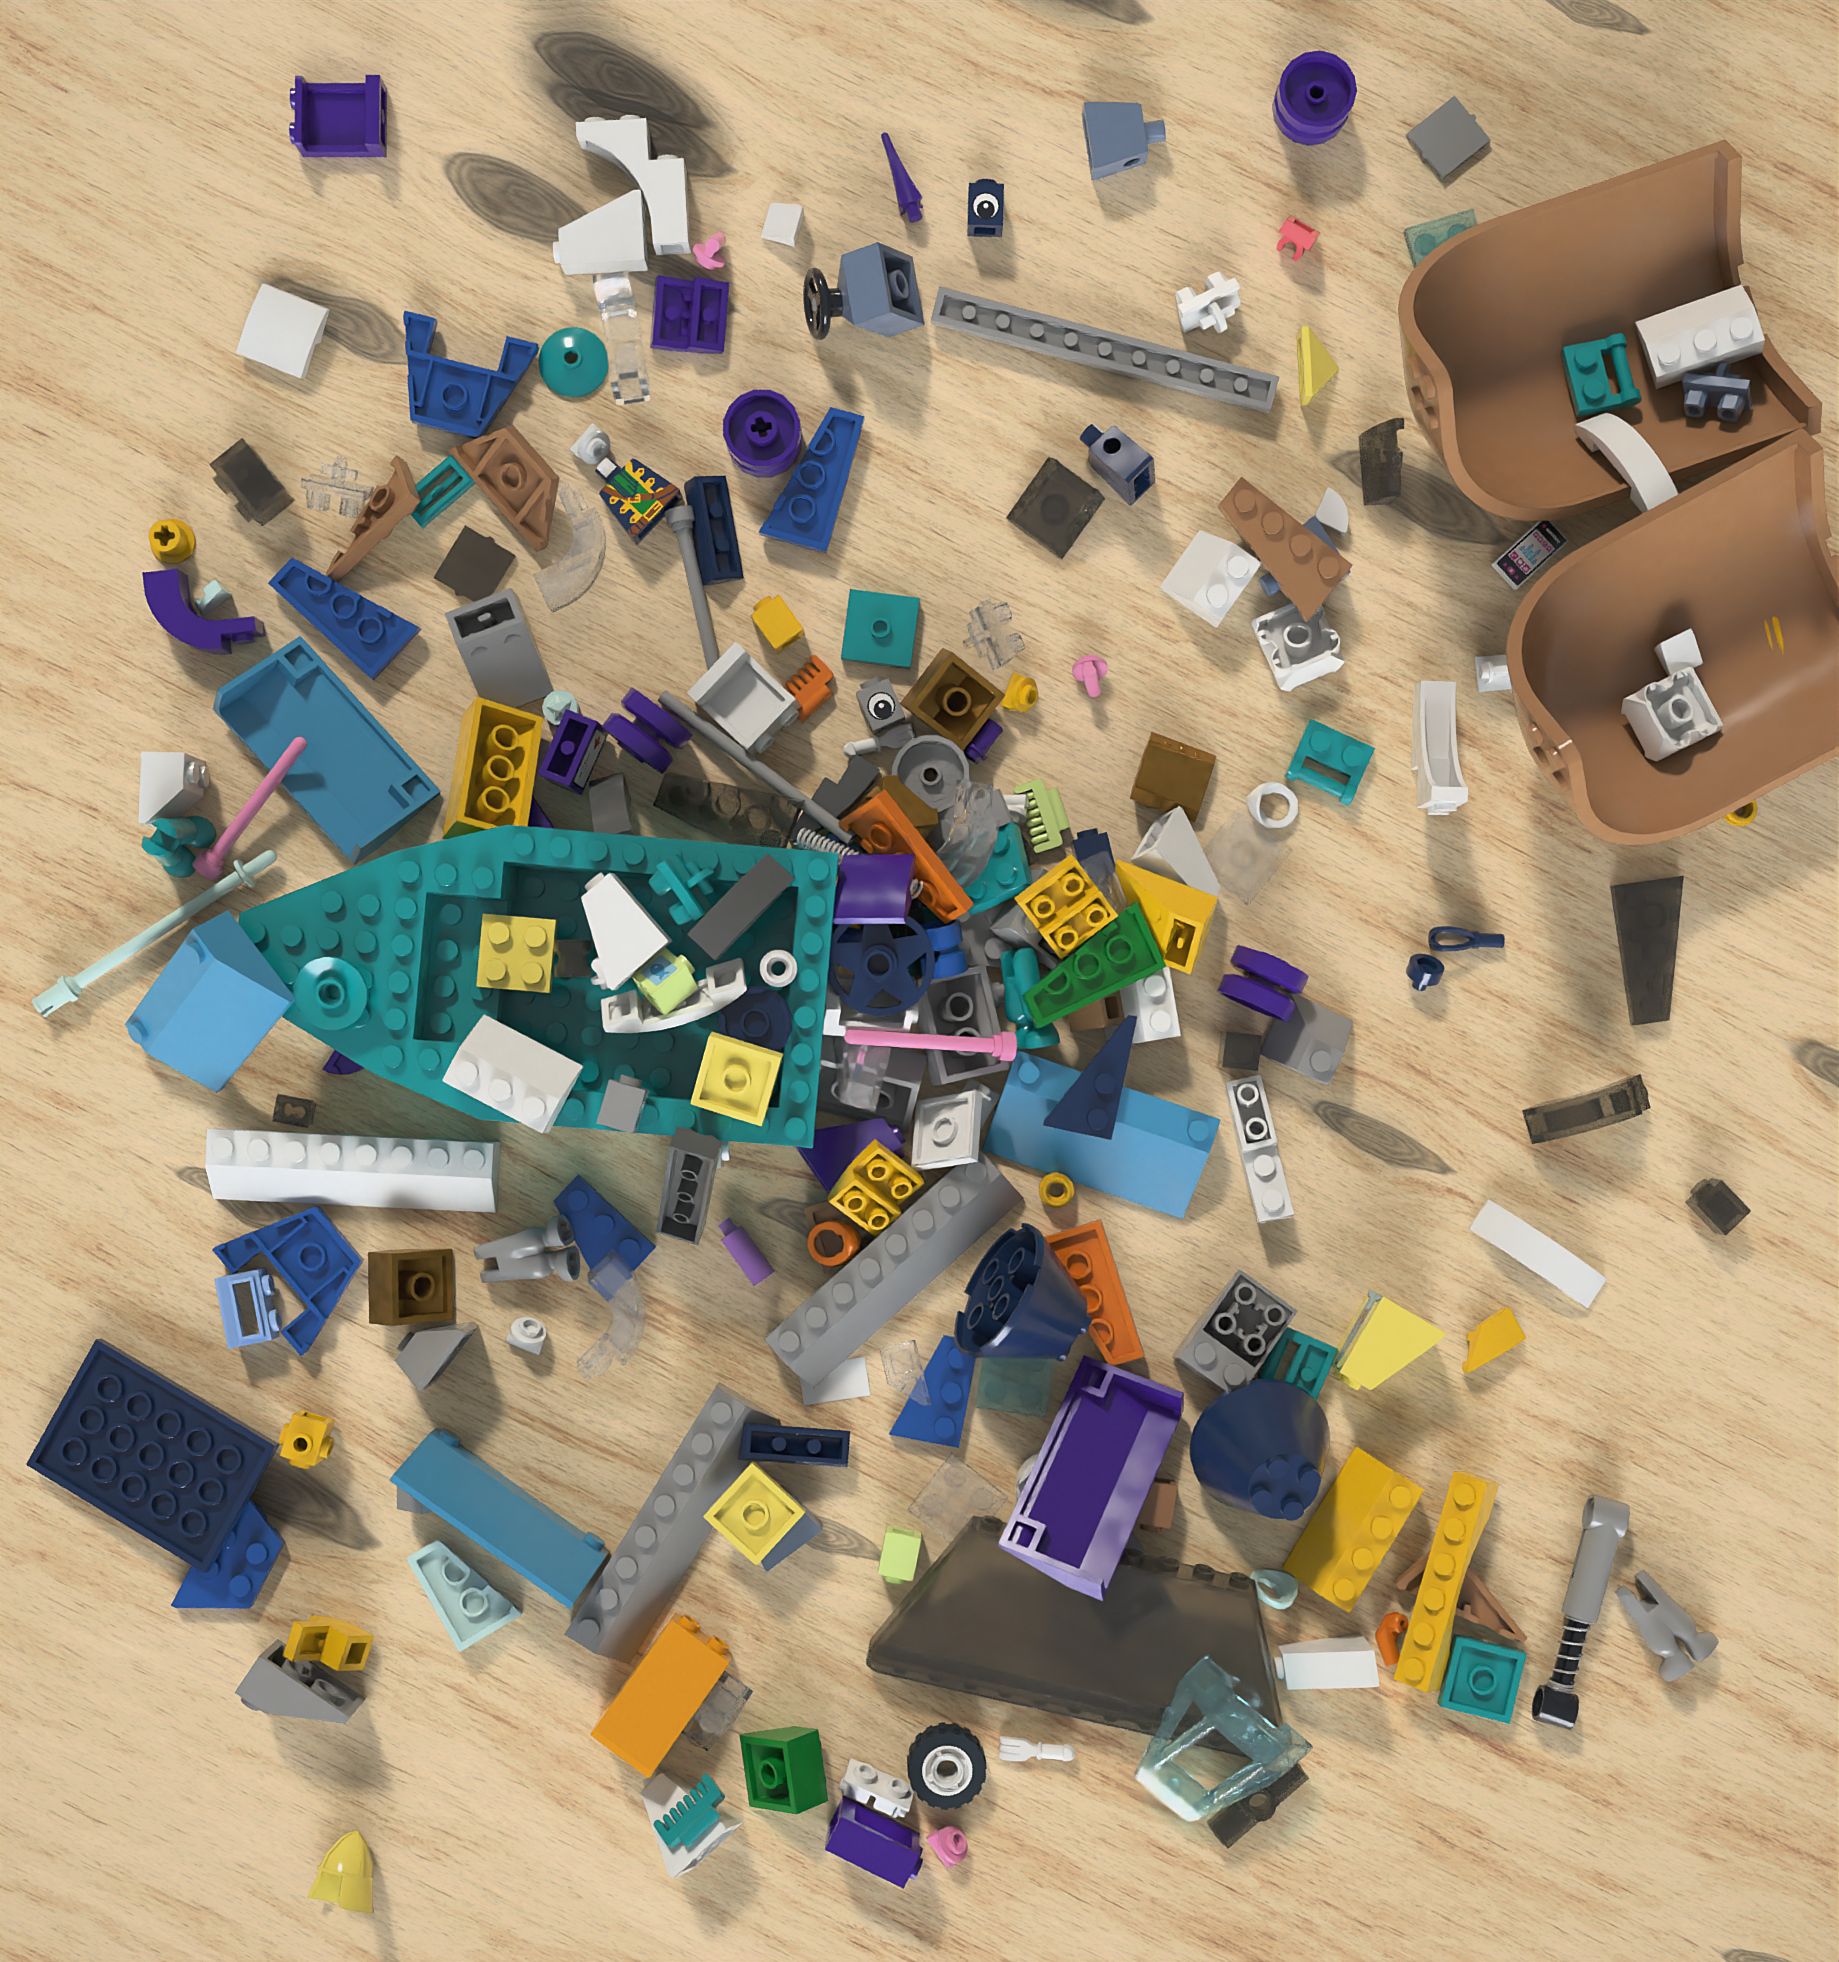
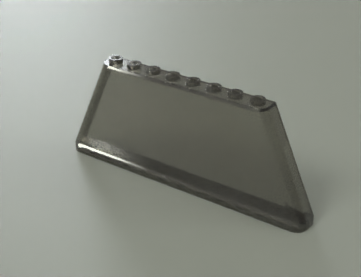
[866,1515,1288,1763]

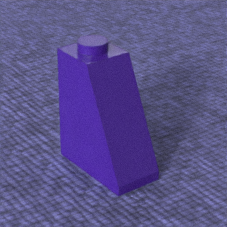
[796,1118,906,1195]

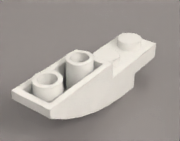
[1225,1075,1294,1224]

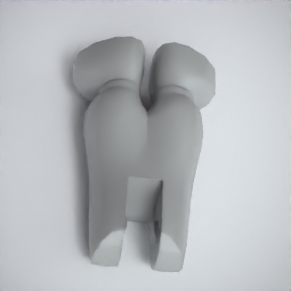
[474,1215,580,1283]
[1615,1570,1719,1682]

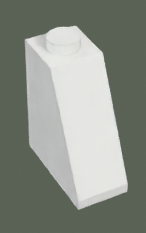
[553,189,648,275]
[1130,806,1221,897]
[581,873,673,990]
[1273,1633,1380,1690]

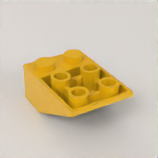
[1107,860,1218,974]

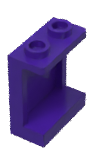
[289,75,387,157]

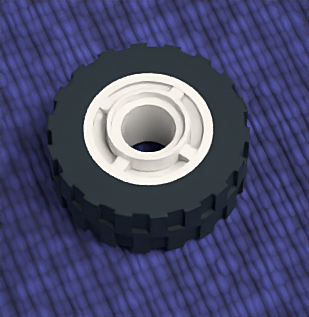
[907,1722,987,1810]

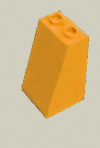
[590,1612,732,1779]

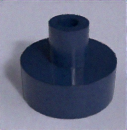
[1406,954,1445,991]

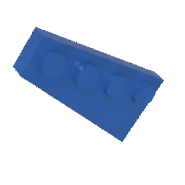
[268,558,422,680]

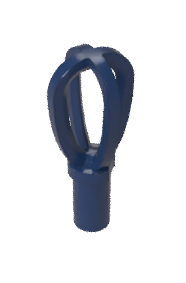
[1428,926,1505,952]

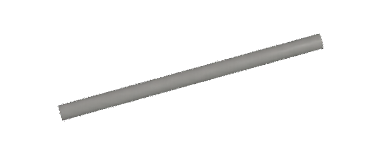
[658,691,857,845]

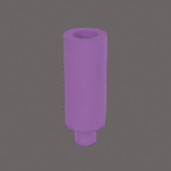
[718,1218,775,1286]

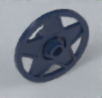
[828,915,935,1016]

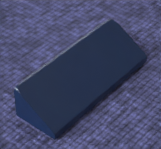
[684,475,744,586]
[738,1423,850,1467]

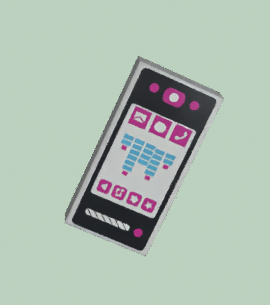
[1491,520,1569,590]

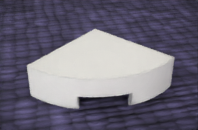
[1314,487,1349,536]

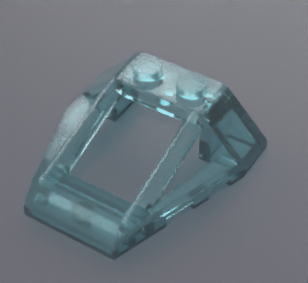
[1134,1655,1313,1822]

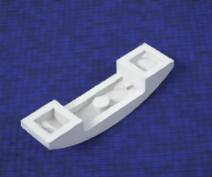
[1574,413,1678,513]
[601,958,747,1033]
[1468,1199,1607,1308]

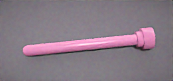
[192,737,307,881]
[844,1030,1017,1061]

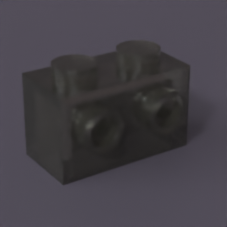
[209,438,296,527]

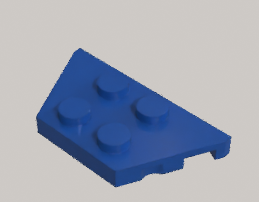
[171,1498,285,1609]

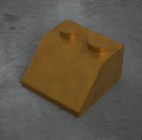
[900,648,1005,751]
[368,1248,453,1326]

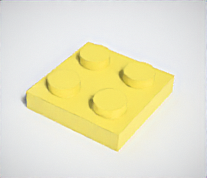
[476,914,558,993]
[690,1032,783,1126]
[703,1461,806,1566]

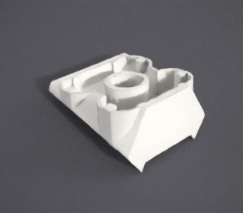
[1251,603,1345,692]
[1621,667,1724,762]

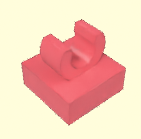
[1277,215,1320,261]

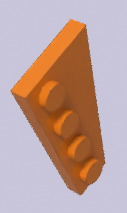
[838,789,974,924]
[1044,1219,1145,1366]

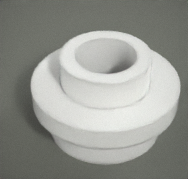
[760,950,797,987]

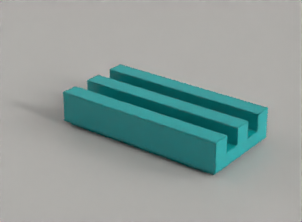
[410,455,476,528]

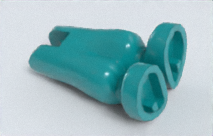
[141,816,216,878]
[1000,948,1060,1050]

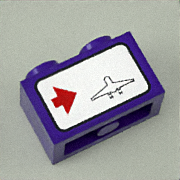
[538,709,608,796]

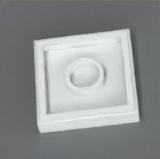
[911,1090,982,1171]

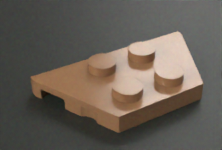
[448,425,560,552]

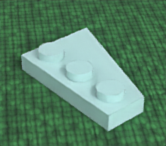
[406,1538,523,1652]

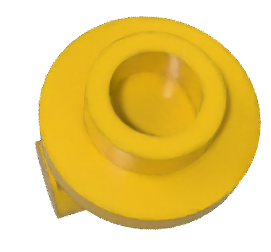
[1000,673,1039,713]

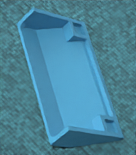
[213,636,441,865]
[125,910,296,1093]
[982,1050,1221,1219]
[390,1428,609,1609]

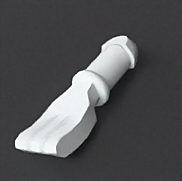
[843,723,917,758]
[999,1736,1076,1762]

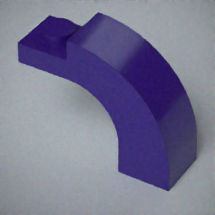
[142,568,265,655]

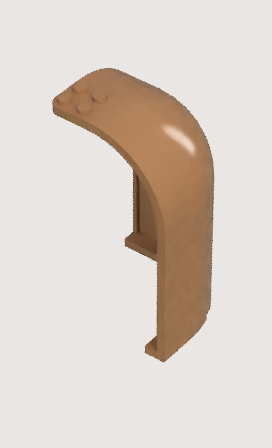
[1398,140,1822,521]
[1506,428,1839,845]

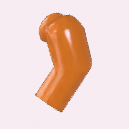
[1375,1612,1409,1666]

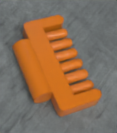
[782,655,834,723]

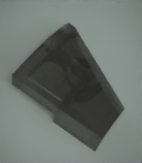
[1358,418,1404,506]

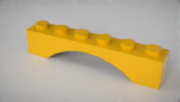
[1393,1471,1499,1693]

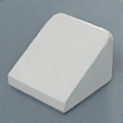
[761,203,804,247]
[1654,628,1703,677]

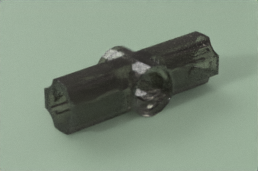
[1207,1751,1309,1849]

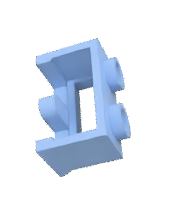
[215,1267,282,1349]

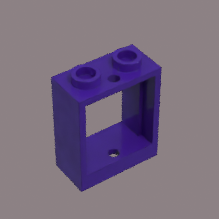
[825,1795,923,1889]

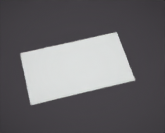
[800,1357,870,1405]

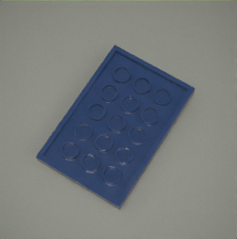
[26,1338,280,1573]

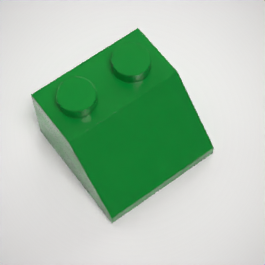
[739,1726,828,1815]

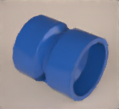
[915,918,968,979]

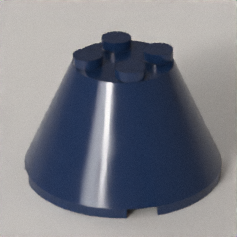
[954,1223,1092,1362]
[1189,1379,1330,1521]

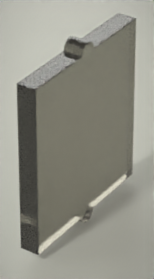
[433,525,516,602]

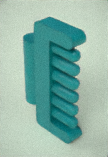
[653,1774,725,1848]

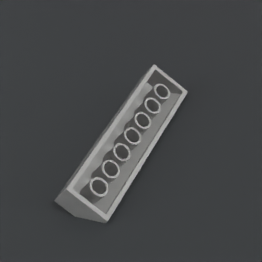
[764,1149,1024,1388]
[564,1382,779,1664]

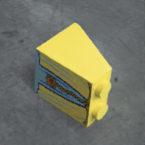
[1331,1290,1446,1391]

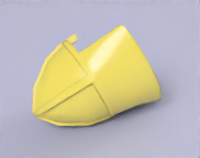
[307,1830,374,1913]

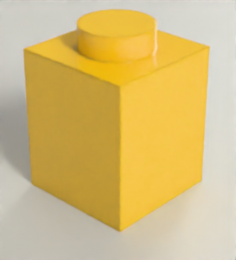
[750,594,805,655]

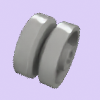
[892,735,969,813]

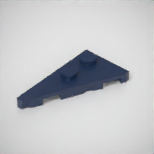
[1043,1015,1137,1140]

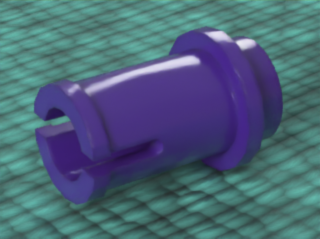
[963,718,1003,764]

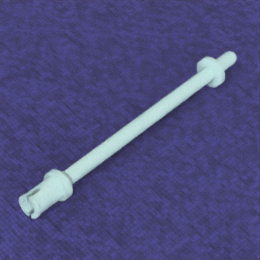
[32,850,277,1017]

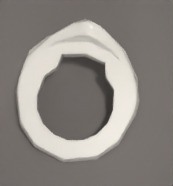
[1246,782,1298,829]

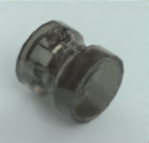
[554,940,592,978]

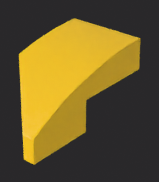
[1462,1307,1526,1373]

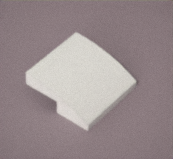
[236,283,330,379]

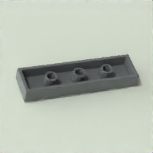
[656,1127,722,1245]

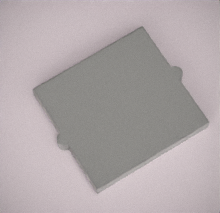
[1406,96,1491,180]

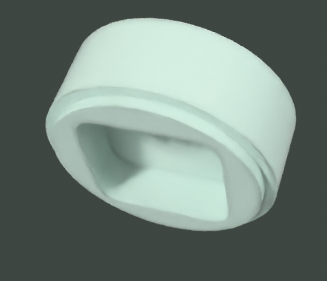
[542,690,579,726]

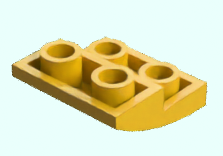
[1014,854,1118,959]
[827,1139,925,1237]

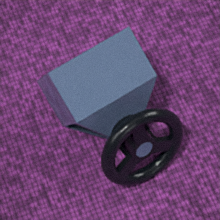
[803,242,925,340]

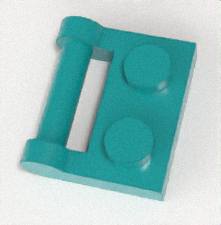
[1560,333,1642,417]
[1284,719,1375,806]
[1253,1326,1338,1400]

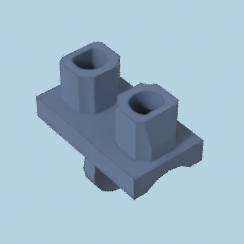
[1682,362,1753,422]

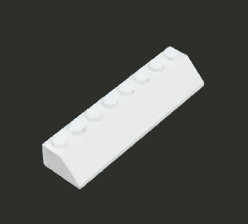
[205,1128,501,1213]

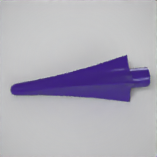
[881,132,923,223]

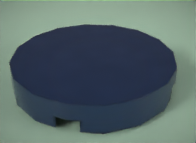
[718,986,792,1052]

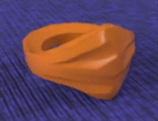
[807,1219,861,1267]

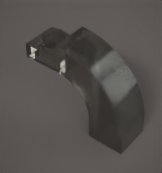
[1522,1074,1651,1144]

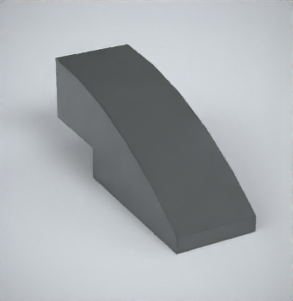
[787,754,881,843]
[589,772,634,835]
[687,853,795,960]

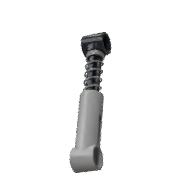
[1531,1494,1630,1730]

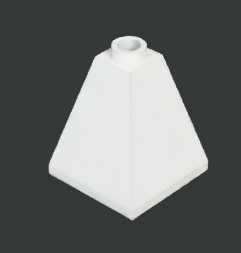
[641,1768,744,1879]

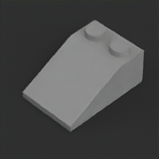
[234,1639,365,1724]

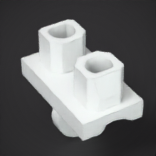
[1175,271,1241,334]

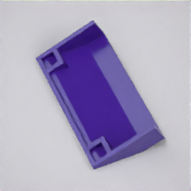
[998,1355,1184,1601]

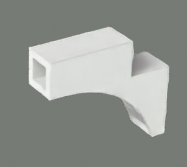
[576,115,691,255]
[1411,681,1468,815]

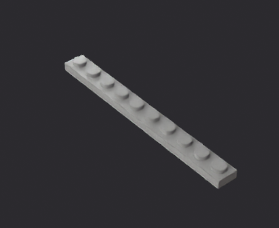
[931,287,1279,414]

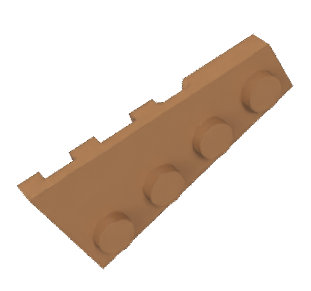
[1218,476,1353,623]

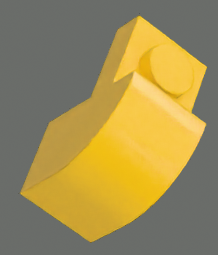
[283,1615,374,1671]

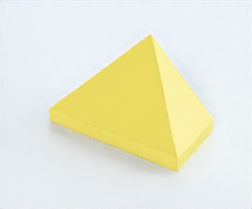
[1296,326,1340,406]

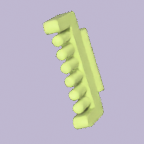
[1014,779,1071,854]

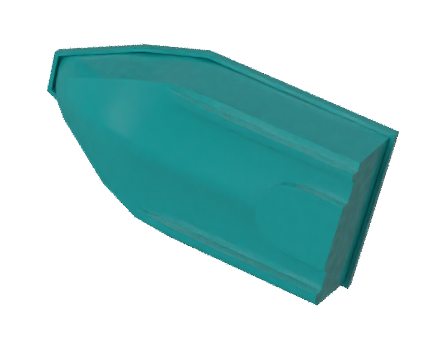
[238,825,839,1148]

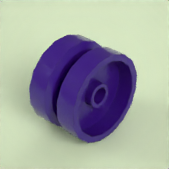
[1272,50,1357,146]
[723,390,802,478]
[601,687,693,774]
[1217,945,1309,1022]

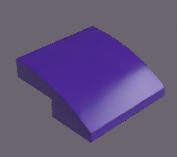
[650,275,729,354]
[833,854,916,924]

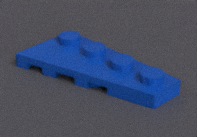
[758,407,865,554]

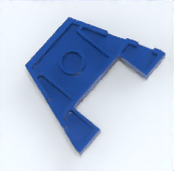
[403,311,539,439]
[212,1206,364,1356]

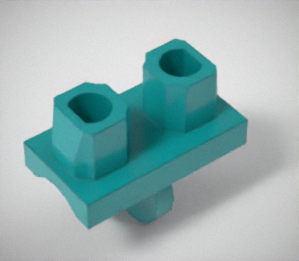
[648,854,714,925]

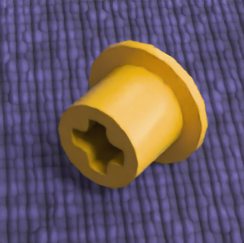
[148,519,196,564]

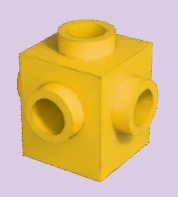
[279,1409,335,1469]

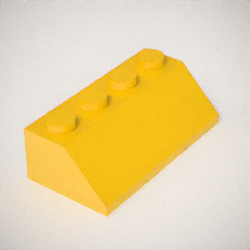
[442,696,544,839]
[1282,1445,1424,1613]

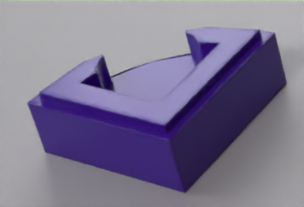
[322,1050,364,1075]

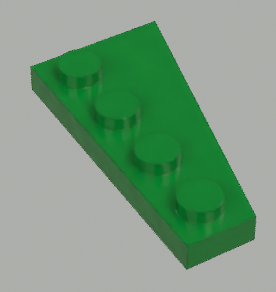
[1021,902,1166,1028]

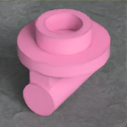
[692,232,726,270]
[1072,655,1108,697]
[926,1825,968,1868]

